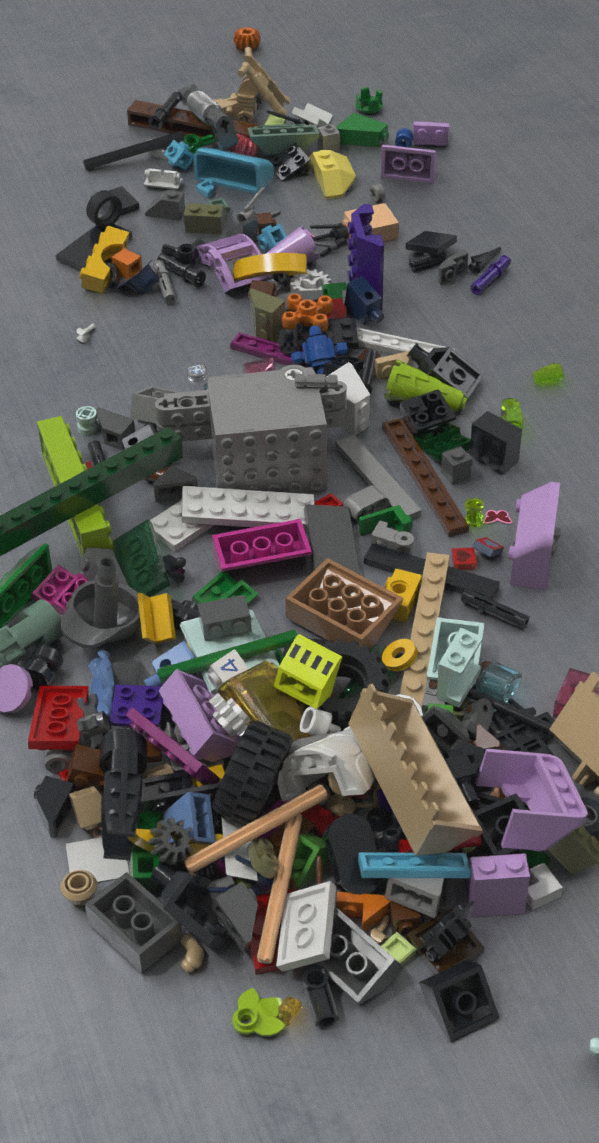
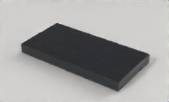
[56,224,133,271]

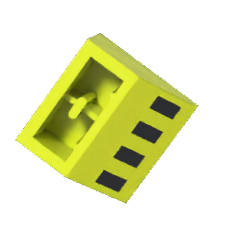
[274,634,342,709]

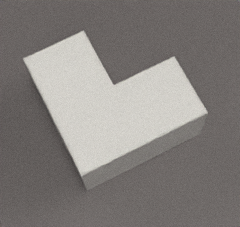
[526,863,563,910]

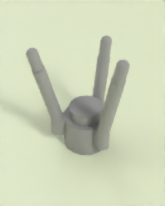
[237,187,281,223]

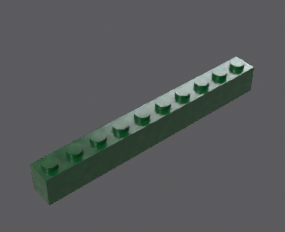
[0,427,183,556]

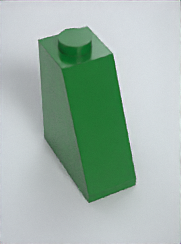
[336,112,389,147]

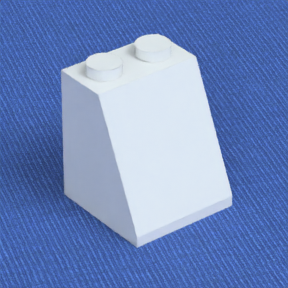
[326,362,370,436]

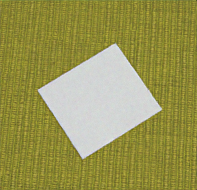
[66,837,129,882]

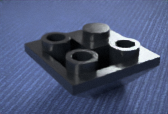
[400,389,456,433]

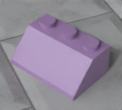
[381,145,438,183]

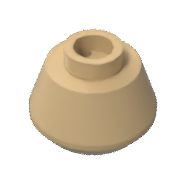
[60,870,97,905]

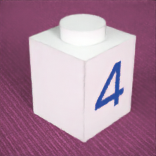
[208,649,249,692]

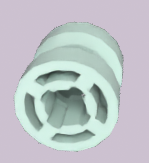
[76,406,98,435]

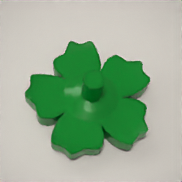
[520,849,550,870]

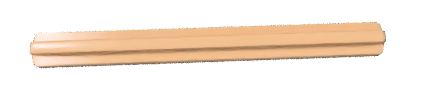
[184,785,328,873]
[257,814,302,964]

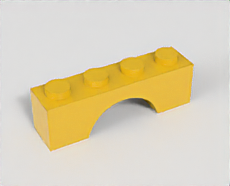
[79,226,129,294]

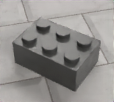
[85,872,183,973]

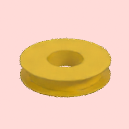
[382,639,418,671]

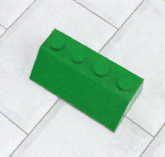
[0,543,53,629]

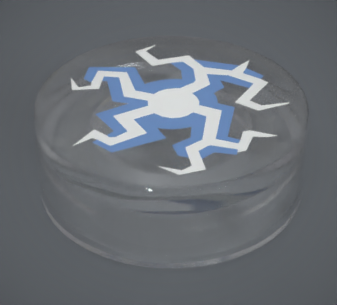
[187,364,207,382]

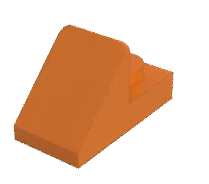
[336,892,391,933]

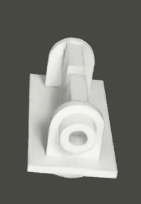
[144,168,183,190]

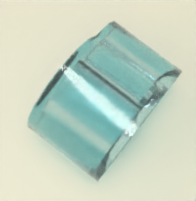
[476,662,522,704]

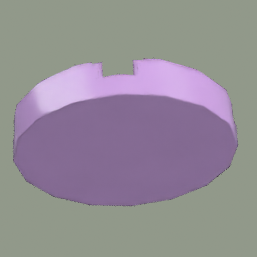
[0,664,33,713]

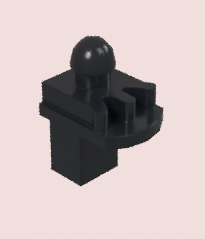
[279,329,298,355]
[149,554,186,583]

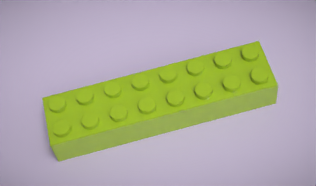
[37,416,114,557]

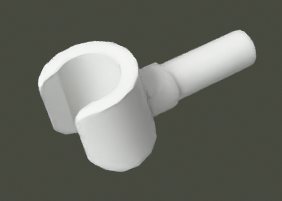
[76,324,96,343]

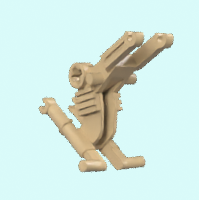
[213,47,290,123]

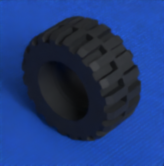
[294,639,388,731]
[212,721,293,826]

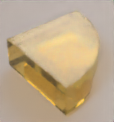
[278,996,302,1027]

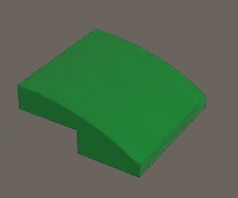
[191,571,259,605]

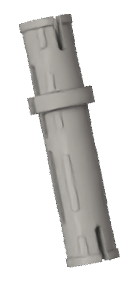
[153,260,177,305]

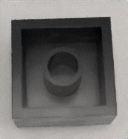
[470,411,522,475]

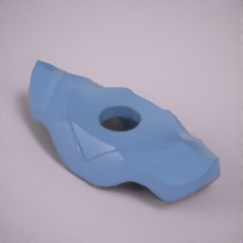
[88,650,114,716]

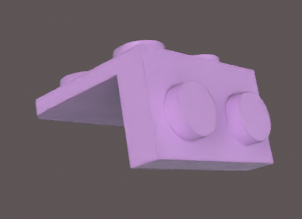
[413,121,450,146]

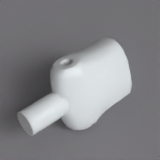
[300,707,341,736]

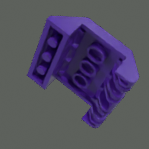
[347,204,384,310]

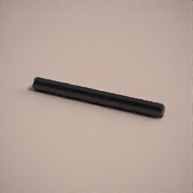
[83,131,184,170]

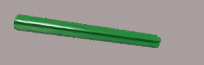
[157,630,298,682]

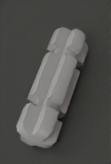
[295,374,338,388]

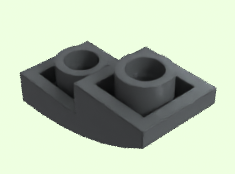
[438,250,468,285]

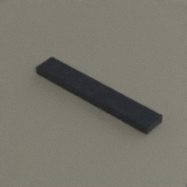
[364,543,500,600]

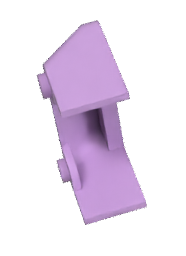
[508,482,560,590]
[475,749,588,852]

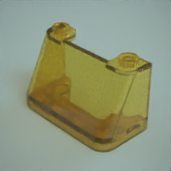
[216,661,311,757]

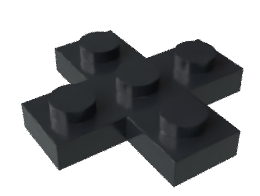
[492,704,555,755]

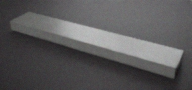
[336,435,421,519]

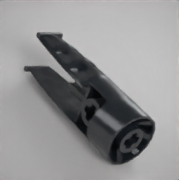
[99,729,148,861]

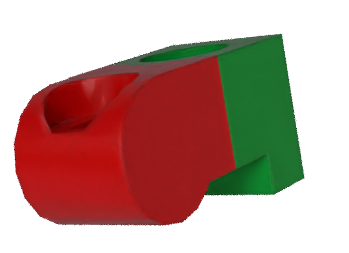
[321,282,347,319]

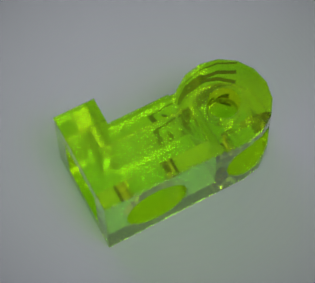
[500,398,523,429]

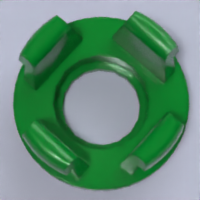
[355,87,383,114]

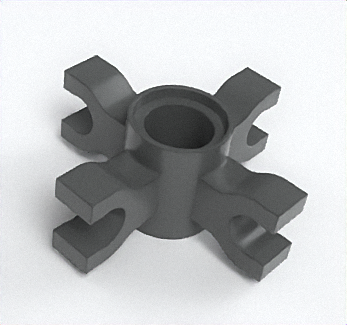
[76,693,112,749]

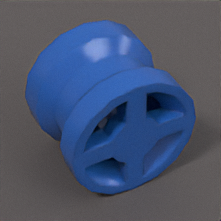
[395,128,413,148]

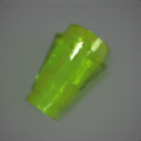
[532,362,564,384]

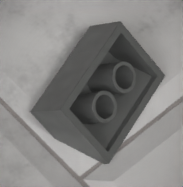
[315,907,404,1004]

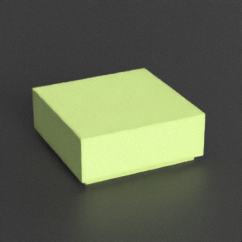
[380,932,416,966]

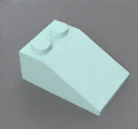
[427,617,485,685]

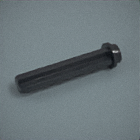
[360,348,378,394]

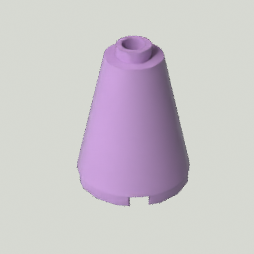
[266,225,319,263]

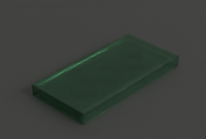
[112,519,170,597]

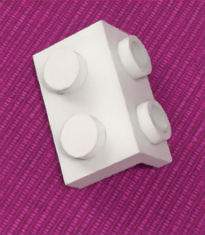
[292,103,334,129]

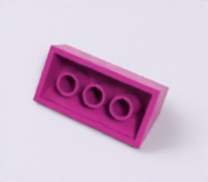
[212,519,312,572]

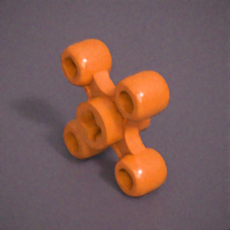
[282,293,333,332]

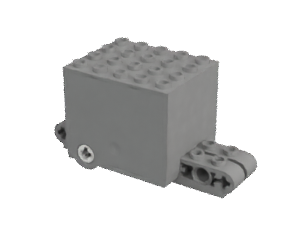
[155,365,347,493]

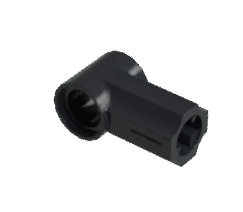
[303,965,339,1028]

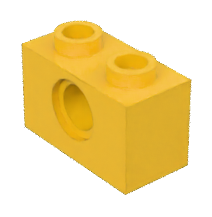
[385,569,422,623]

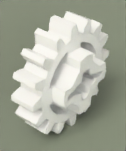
[290,269,332,291]
[209,693,251,738]

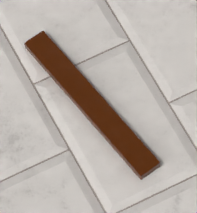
[382,418,469,537]

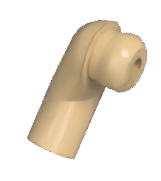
[181,933,204,973]

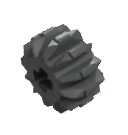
[148,817,195,865]

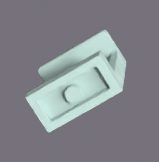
[437,628,482,707]

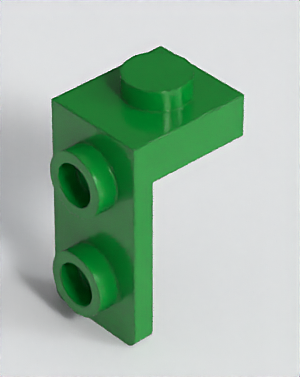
[359,505,413,536]

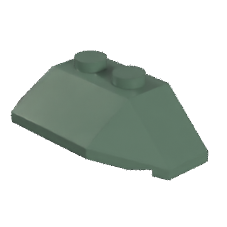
[247,124,320,156]

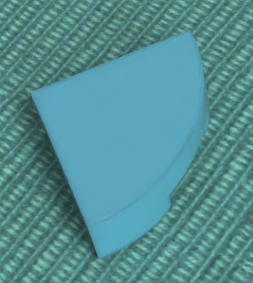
[196,179,214,198]

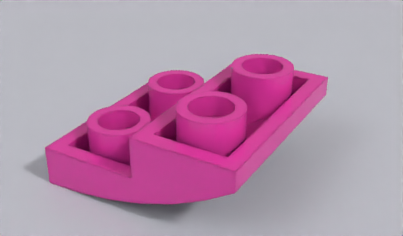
[30,564,89,615]

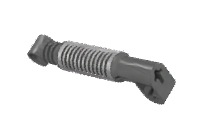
[178,84,238,150]

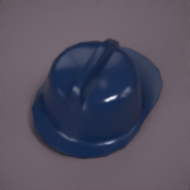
[116,260,158,293]

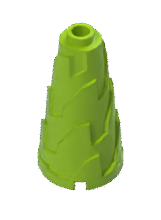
[384,360,467,412]

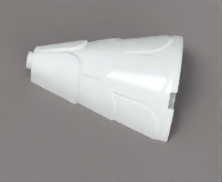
[278,726,376,801]

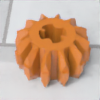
[233,27,261,51]

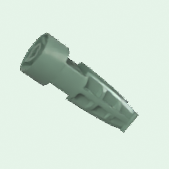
[0,599,64,668]

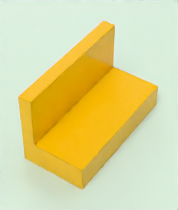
[137,593,176,645]

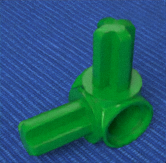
[184,134,215,154]

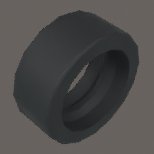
[86,190,123,228]

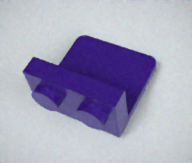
[110,685,166,727]

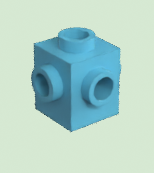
[164,140,194,171]
[257,224,287,254]

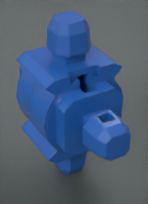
[291,326,348,374]

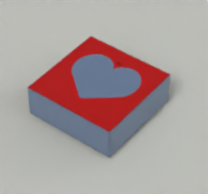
[472,537,504,557]

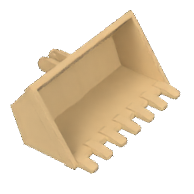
[349,684,484,856]

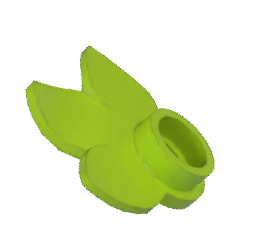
[232,988,285,1037]

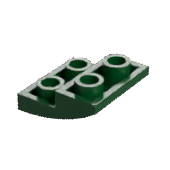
[414,422,471,462]

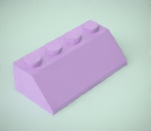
[158,669,241,762]

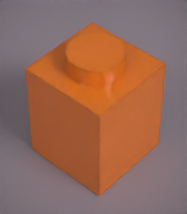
[112,248,142,280]

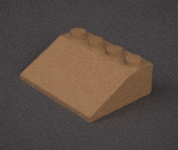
[285,558,403,649]

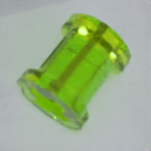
[464,498,484,527]

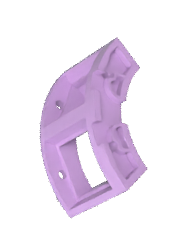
[196,234,271,293]

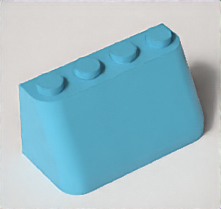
[193,148,274,194]

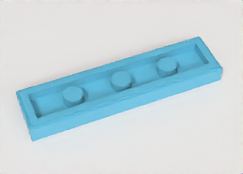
[358,853,471,878]

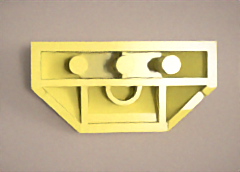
[309,150,356,199]

